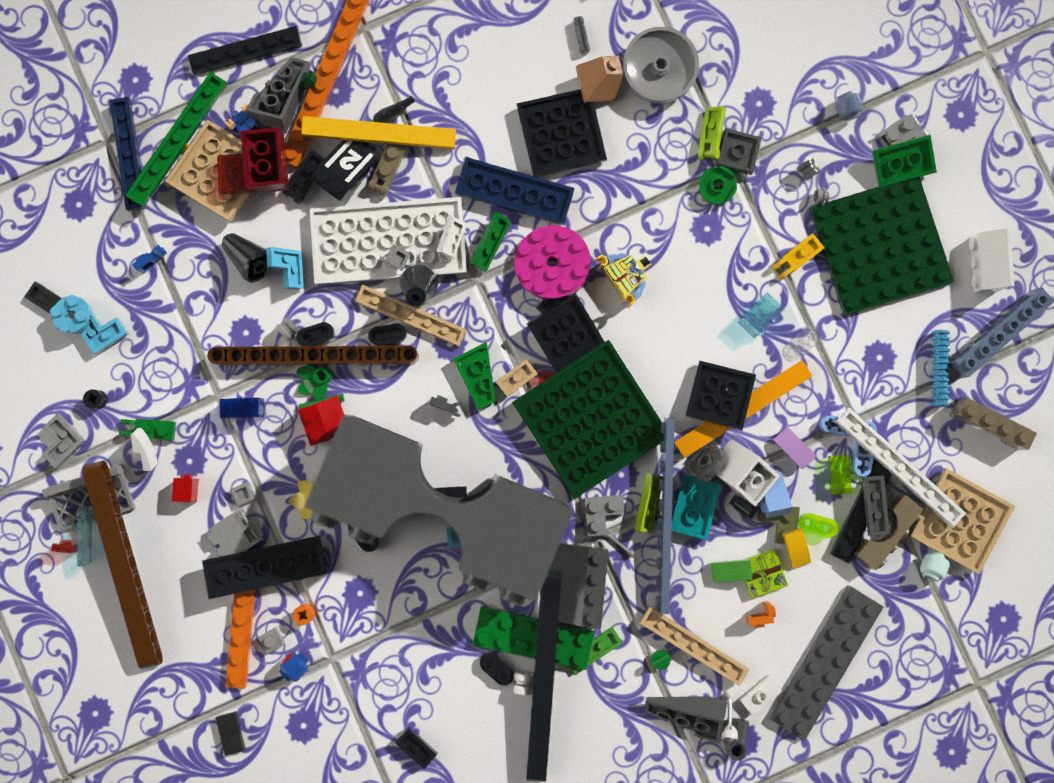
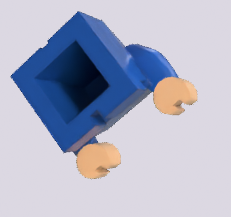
[225,104,263,133]

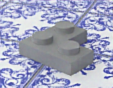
[42,414,86,468]
[584,495,624,537]

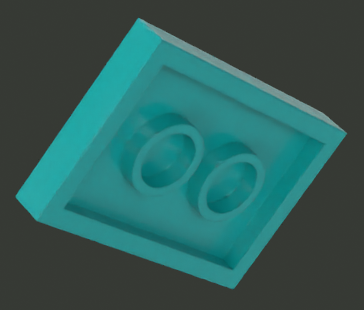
[671,474,722,540]

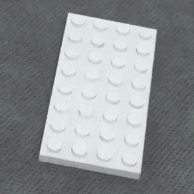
[310,197,467,285]

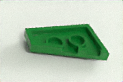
[453,342,496,410]

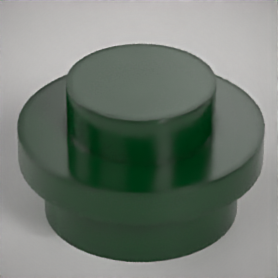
[300,70,317,89]

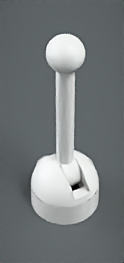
[722,691,738,741]

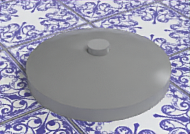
[623,27,699,103]

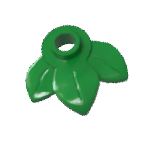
[296,365,332,401]

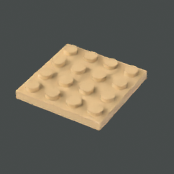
[165,119,253,223]
[908,468,1015,574]

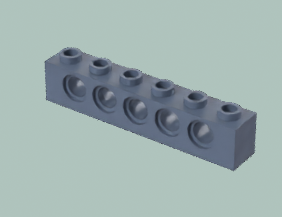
[948,287,1054,379]

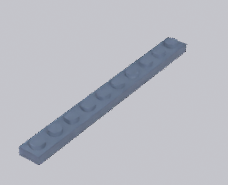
[656,417,675,614]

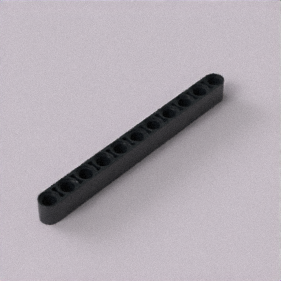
[526,570,562,782]

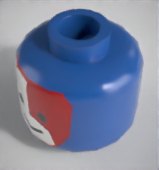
[279,652,309,682]

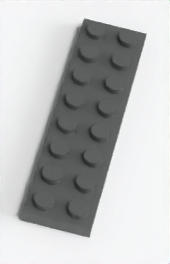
[770,585,884,741]

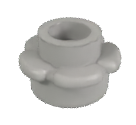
[813,187,829,206]

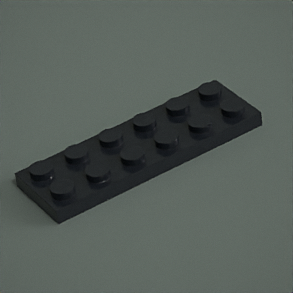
[202,535,327,599]

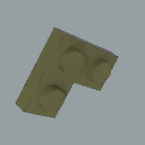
[758,505,800,544]

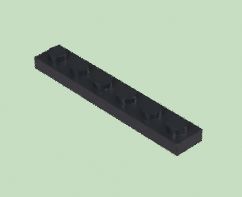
[188,26,303,75]
[830,459,892,563]

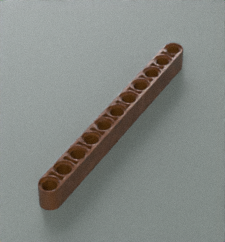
[207,346,419,366]
[82,460,163,669]

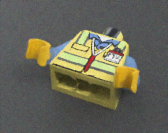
[594,254,651,309]

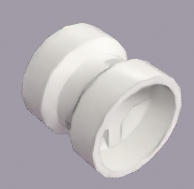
[513,671,534,695]

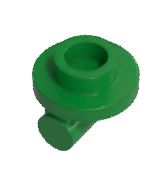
[651,650,672,670]

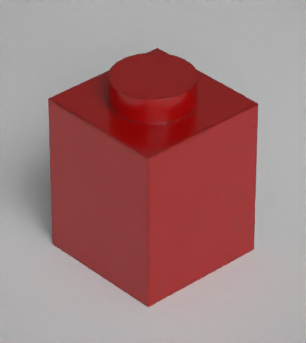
[172,474,199,503]

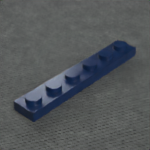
[109,97,147,212]

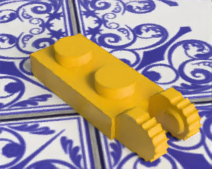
[771,233,825,280]

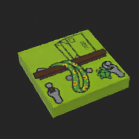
[742,548,788,598]

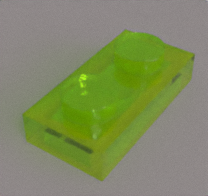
[828,455,852,494]

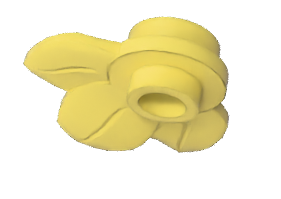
[289,481,314,519]

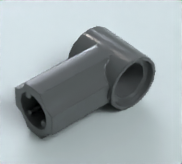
[725,717,749,761]

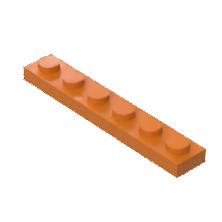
[225,589,256,688]

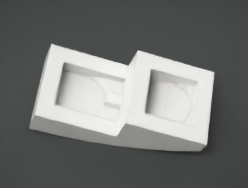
[131,428,157,471]

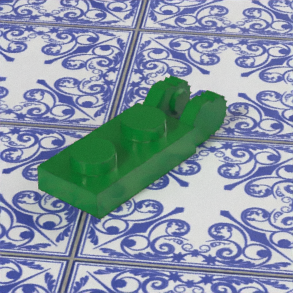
[119,419,176,441]

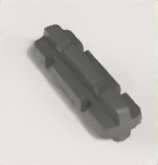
[573,16,590,54]

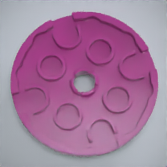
[514,225,591,300]

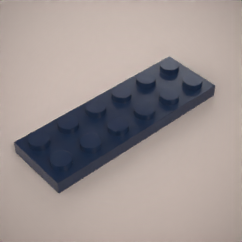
[455,157,575,226]

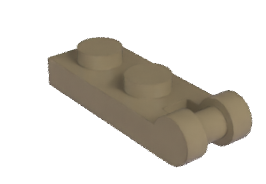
[367,144,406,197]

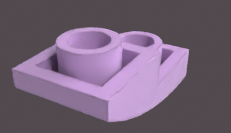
[774,427,816,470]

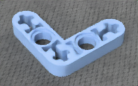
[819,415,877,477]

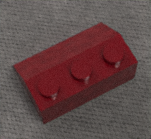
[241,127,289,192]

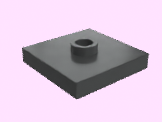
[715,128,762,175]

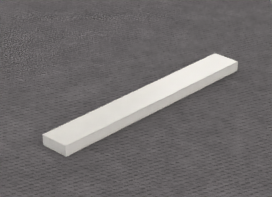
[835,407,966,528]

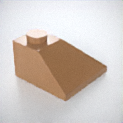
[576,55,623,103]

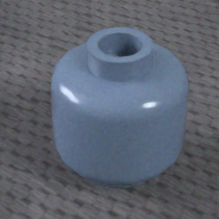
[835,91,863,121]

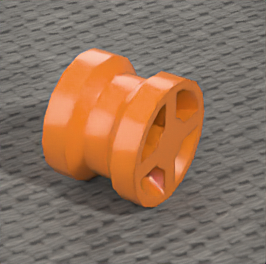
[293,604,315,625]

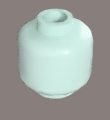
[920,552,950,582]

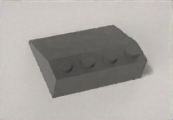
[549,543,609,628]

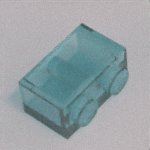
[737,292,784,338]

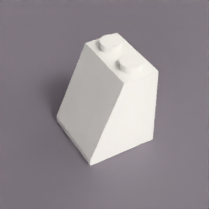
[715,439,780,507]

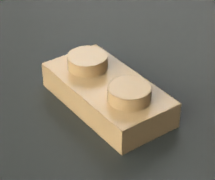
[496,359,538,397]

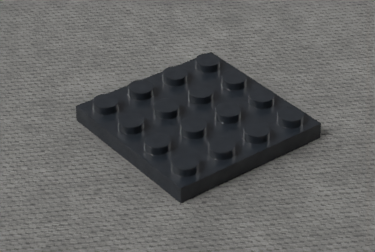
[516,89,607,177]

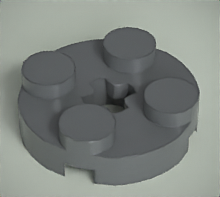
[688,445,727,483]

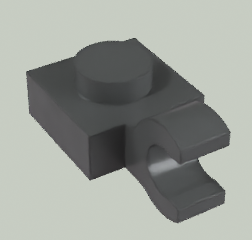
[429,395,464,417]

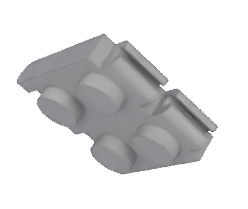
[875,114,928,147]
[206,507,263,557]

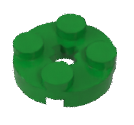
[698,166,737,206]

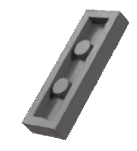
[862,476,890,536]

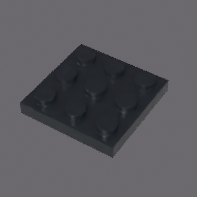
[526,293,605,373]
[685,361,756,431]

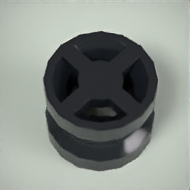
[83,389,108,409]

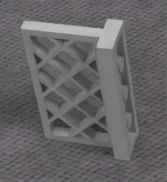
[42,464,136,532]

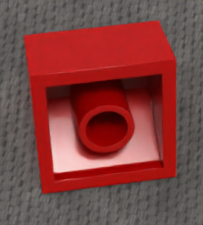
[298,395,344,446]

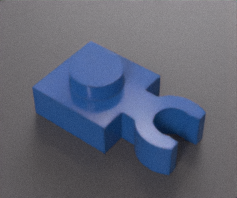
[132,245,167,274]

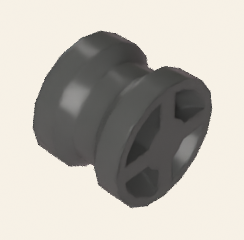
[796,158,821,181]

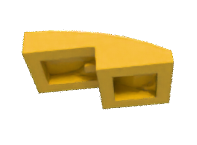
[782,528,811,569]

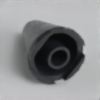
[222,233,271,283]
[400,264,438,306]

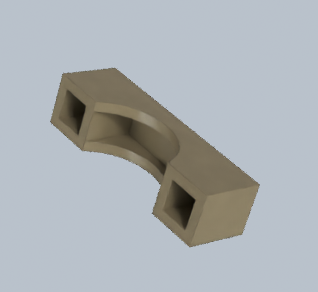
[949,397,1037,450]
[853,494,924,570]

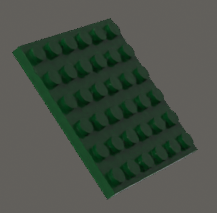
[809,177,954,316]
[512,340,664,499]

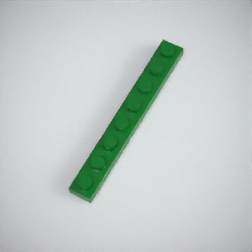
[125,72,228,207]

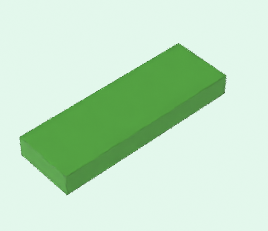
[570,626,623,675]

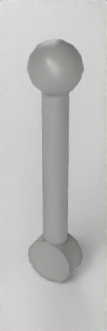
[602,529,635,557]

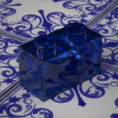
[220,397,265,419]

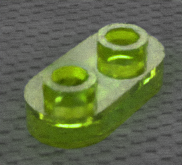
[798,513,838,538]

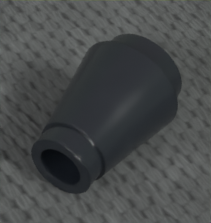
[729,494,759,520]

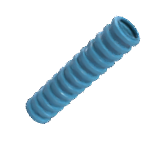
[931,330,950,407]

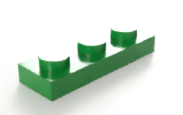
[469,212,511,272]

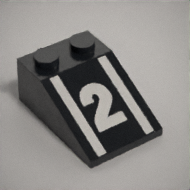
[310,140,378,204]

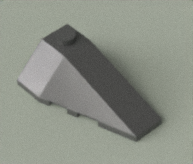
[246,57,310,134]
[644,696,728,743]

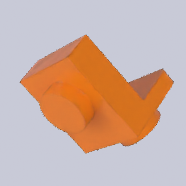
[746,601,776,628]

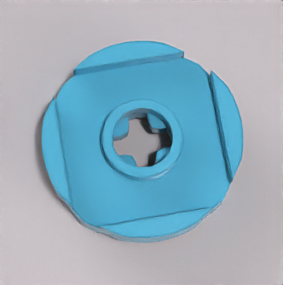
[50,295,92,334]

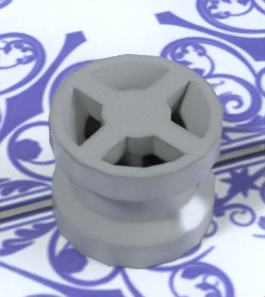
[276,317,300,341]

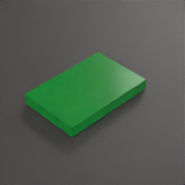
[872,134,937,187]

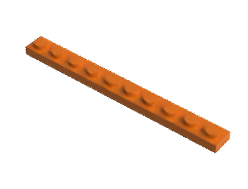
[285,0,370,168]

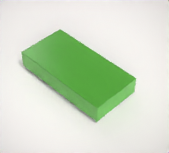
[711,559,753,583]

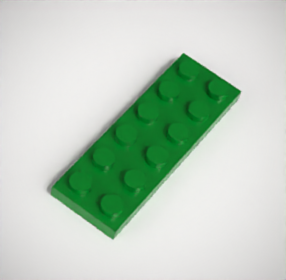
[472,606,594,670]

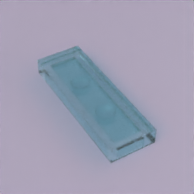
[77,505,92,567]

